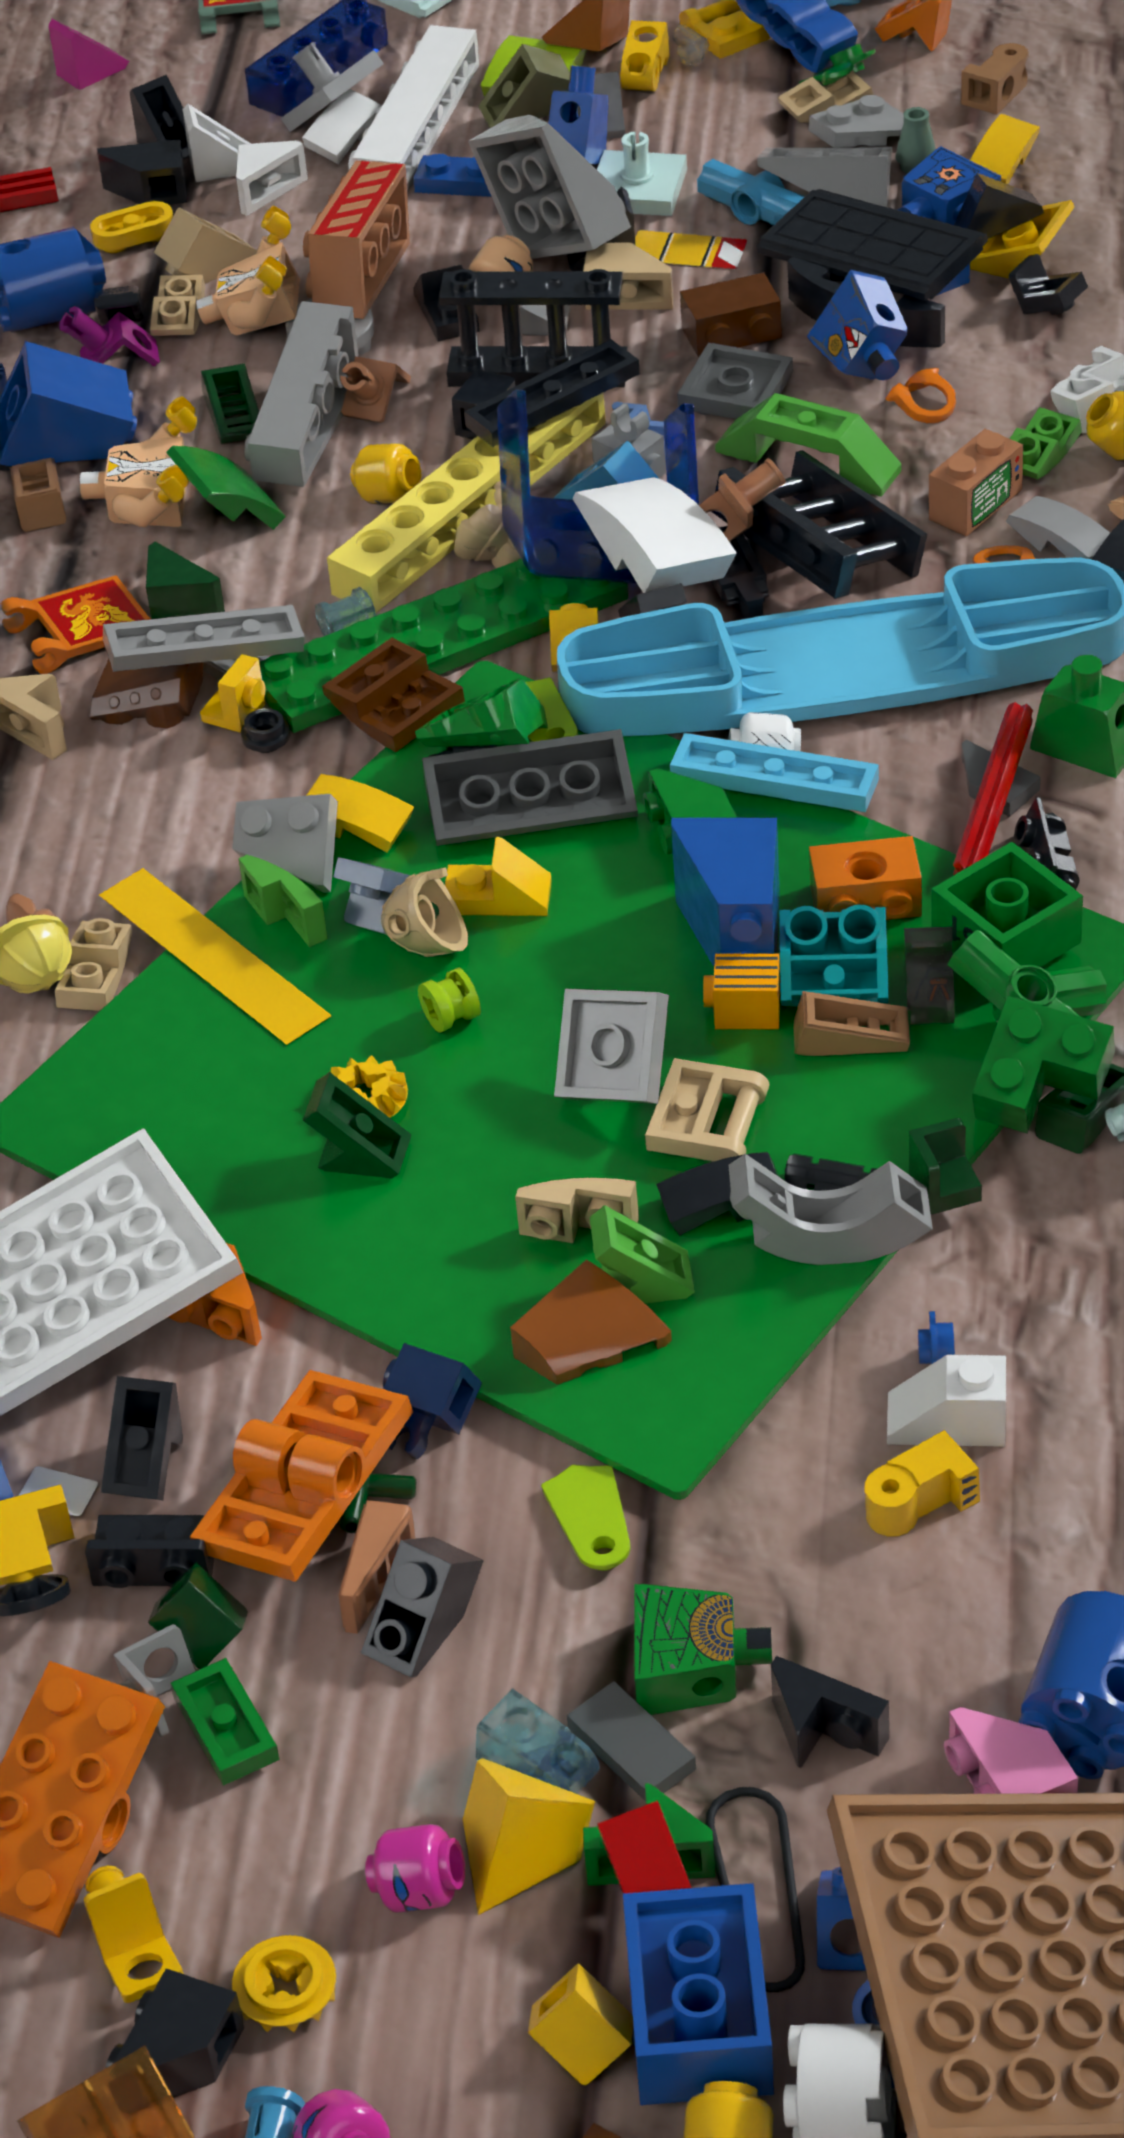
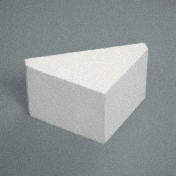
[183,104,251,182]
[236,141,308,216]

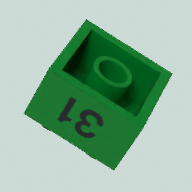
[931,842,1083,967]

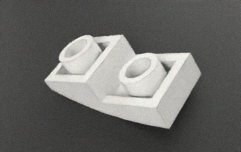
[302,89,380,164]

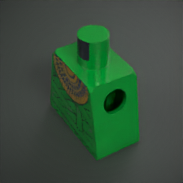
[634,1584,772,1715]

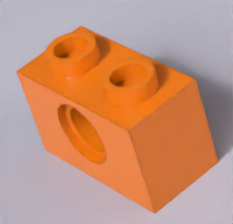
[809,836,922,920]

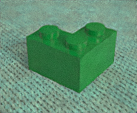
[972,996,1115,1134]

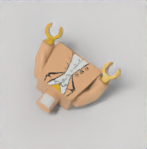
[196,205,300,335]
[80,396,197,527]

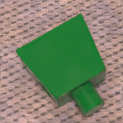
[1030,655,1124,779]

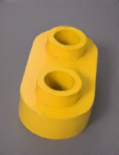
[90,201,173,253]

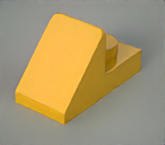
[445,837,552,916]

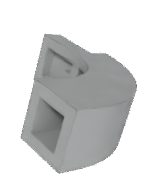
[728,1154,933,1265]

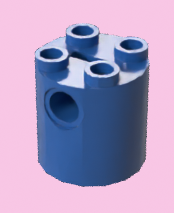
[0,227,106,333]
[1018,1591,1124,1779]

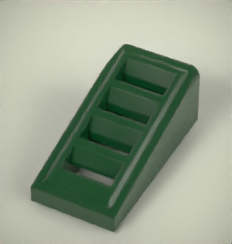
[201,363,259,444]
[1035,1063,1124,1154]

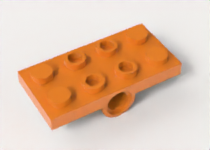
[190,1370,413,1582]
[0,1660,165,1938]

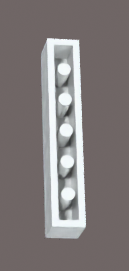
[348,25,479,192]

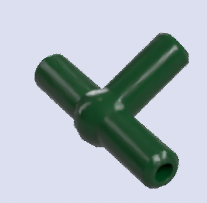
[340,1473,417,1534]

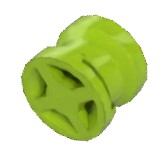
[418,968,481,1033]

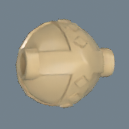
[381,867,468,957]

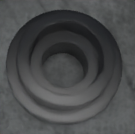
[241,708,290,753]

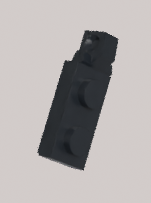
[711,526,769,619]

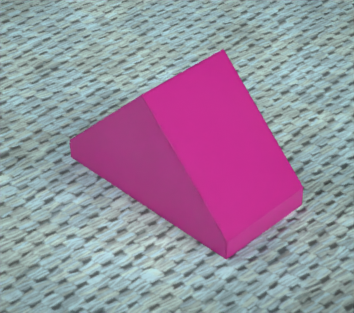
[48,18,129,90]

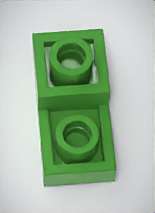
[1010,407,1082,479]

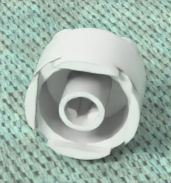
[783,2024,897,2138]

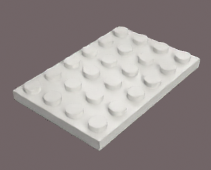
[0,1128,243,1416]

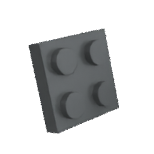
[677,343,793,419]

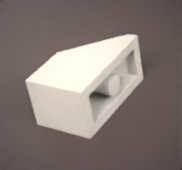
[887,1355,1006,1447]

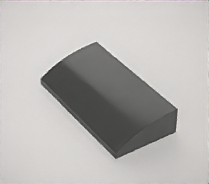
[422,729,638,846]

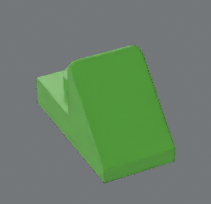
[589,1205,695,1304]

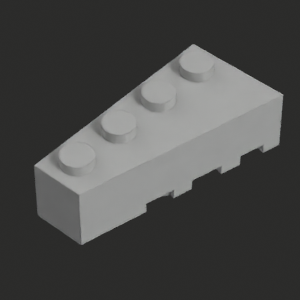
[244,301,359,487]

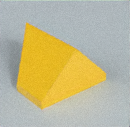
[462,1758,595,1915]

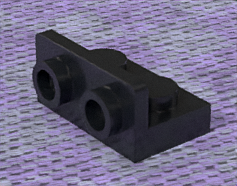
[85,1515,215,1588]

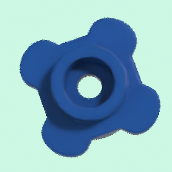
[918,1311,955,1364]

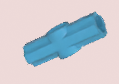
[697,159,804,225]

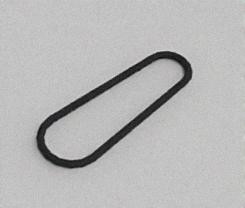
[705,1787,805,1992]

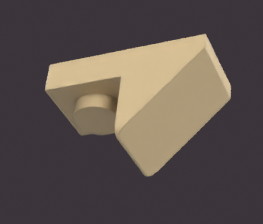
[0,674,67,760]

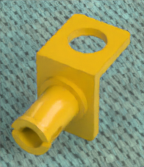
[84,1865,184,2003]

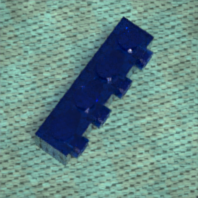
[244,0,389,117]

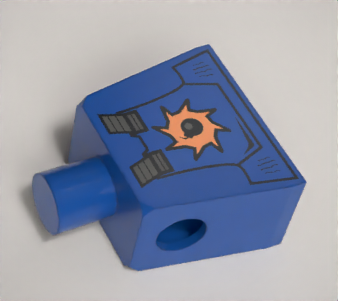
[898,146,1001,225]

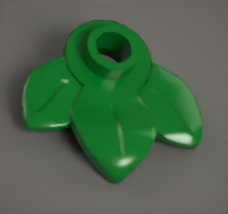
[799,43,876,86]

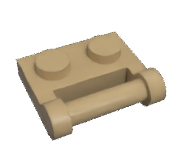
[645,1058,770,1162]

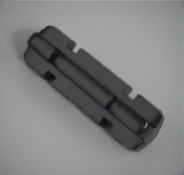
[784,1154,878,1191]

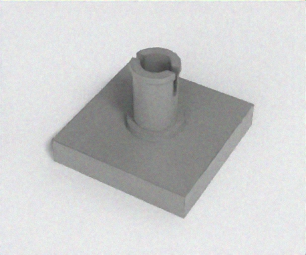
[281,42,384,132]
[554,989,669,1104]

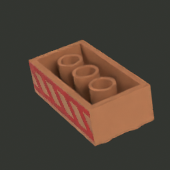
[303,160,410,319]

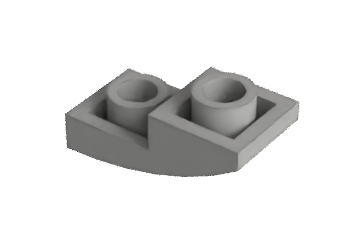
[1006,496,1110,560]

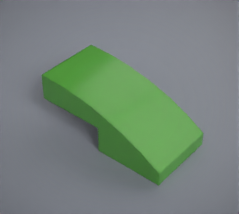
[238,855,328,947]

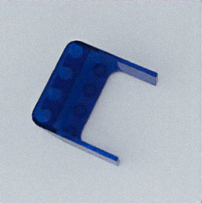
[497,390,699,583]

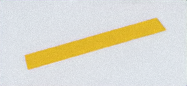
[99,868,332,1045]

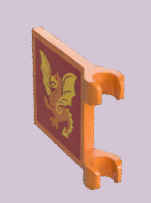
[1,575,151,674]

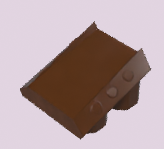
[90,658,203,729]

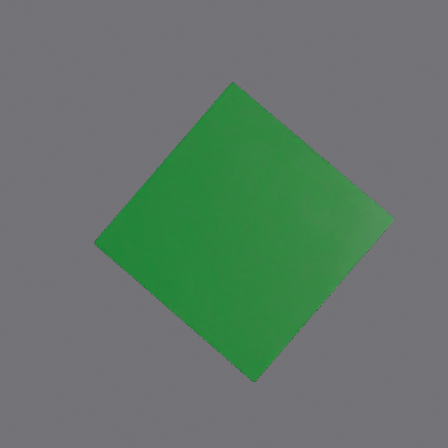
[0,661,1124,1500]

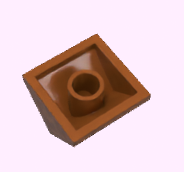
[541,0,630,51]

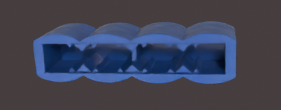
[734,0,858,73]

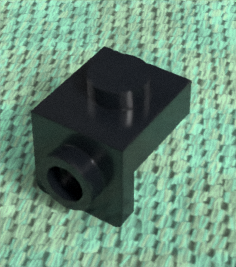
[1008,254,1088,315]

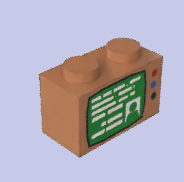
[929,428,1023,537]

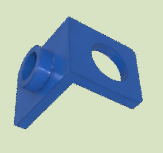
[817,1867,866,1970]

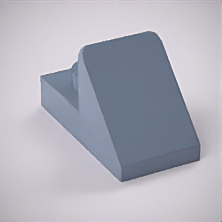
[333,857,410,933]

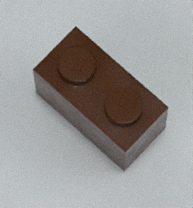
[680,272,782,357]

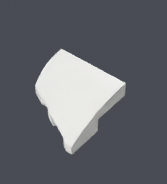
[1050,346,1124,434]

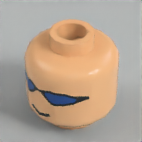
[469,235,533,272]

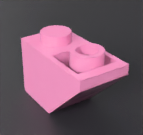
[944,1707,1078,1794]

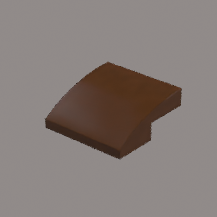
[322,638,465,752]

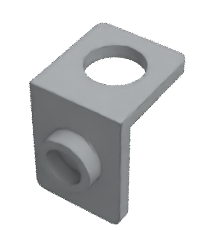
[113,1625,195,1737]

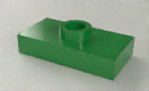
[170,1658,280,1786]

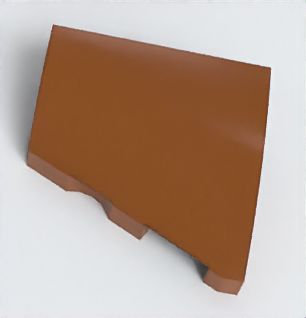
[510,1259,672,1385]

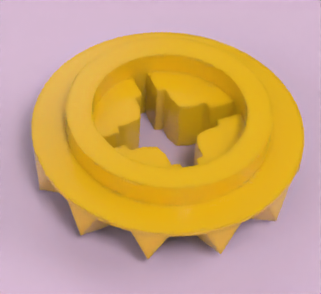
[330,1055,408,1118]
[232,1935,337,2033]

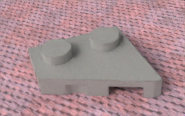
[808,95,904,148]
[232,794,338,893]

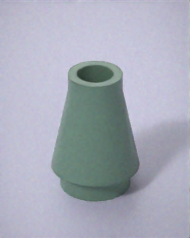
[895,107,936,173]

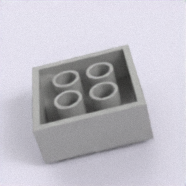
[468,115,631,259]

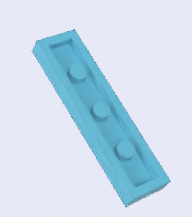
[670,733,879,812]

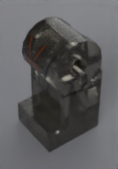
[904,926,955,1025]

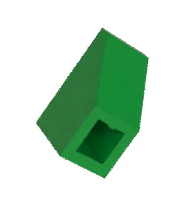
[643,768,737,855]

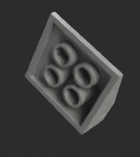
[757,147,892,207]

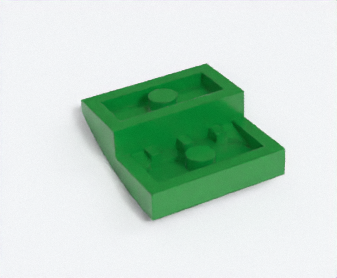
[166,446,286,530]

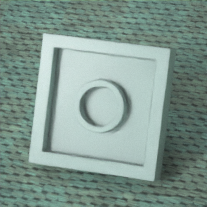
[597,132,687,216]

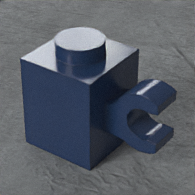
[383,1343,482,1459]

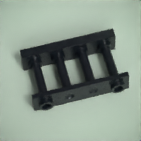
[439,269,628,387]
[711,450,928,599]

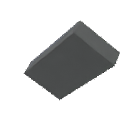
[567,1681,696,1802]

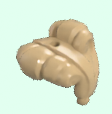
[454,481,535,568]

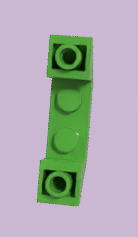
[715,393,901,497]

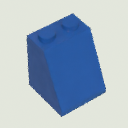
[0,341,137,466]
[671,818,780,966]

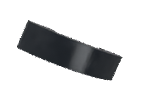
[787,257,945,348]

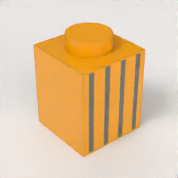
[703,954,781,1029]

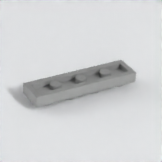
[103,605,305,672]

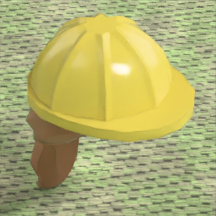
[0,893,72,994]

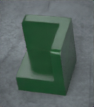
[909,1118,982,1215]
[148,1562,248,1669]

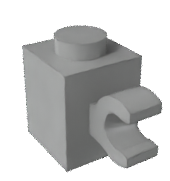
[592,403,666,478]

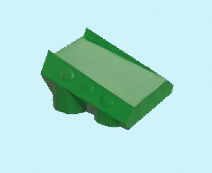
[415,679,548,747]

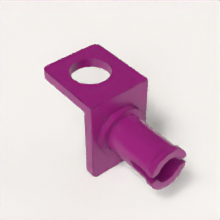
[59,306,160,366]

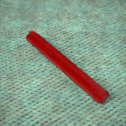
[953,702,1033,875]

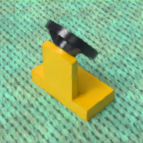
[0,1484,75,1616]

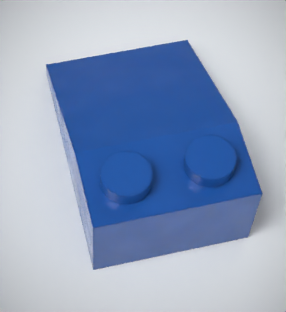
[623,1883,774,2106]

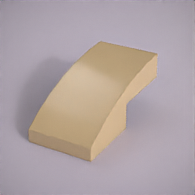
[778,71,873,123]

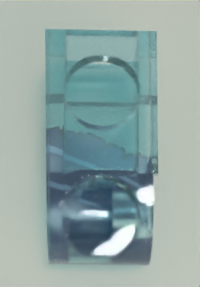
[476,1688,600,1794]

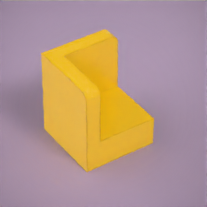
[528,1963,633,2085]

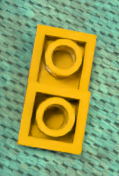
[970,113,1040,184]
[306,774,414,853]

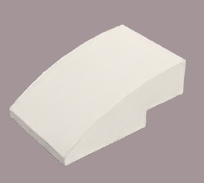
[572,477,737,593]

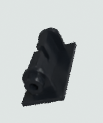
[1014,797,1080,890]

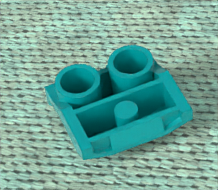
[779,904,888,1007]

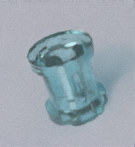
[315,586,376,636]

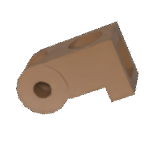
[961,43,1029,115]

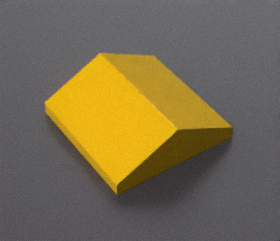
[970,200,1075,279]

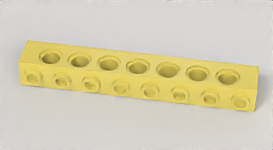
[327,392,606,614]

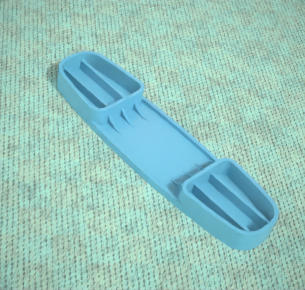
[557,557,1124,736]

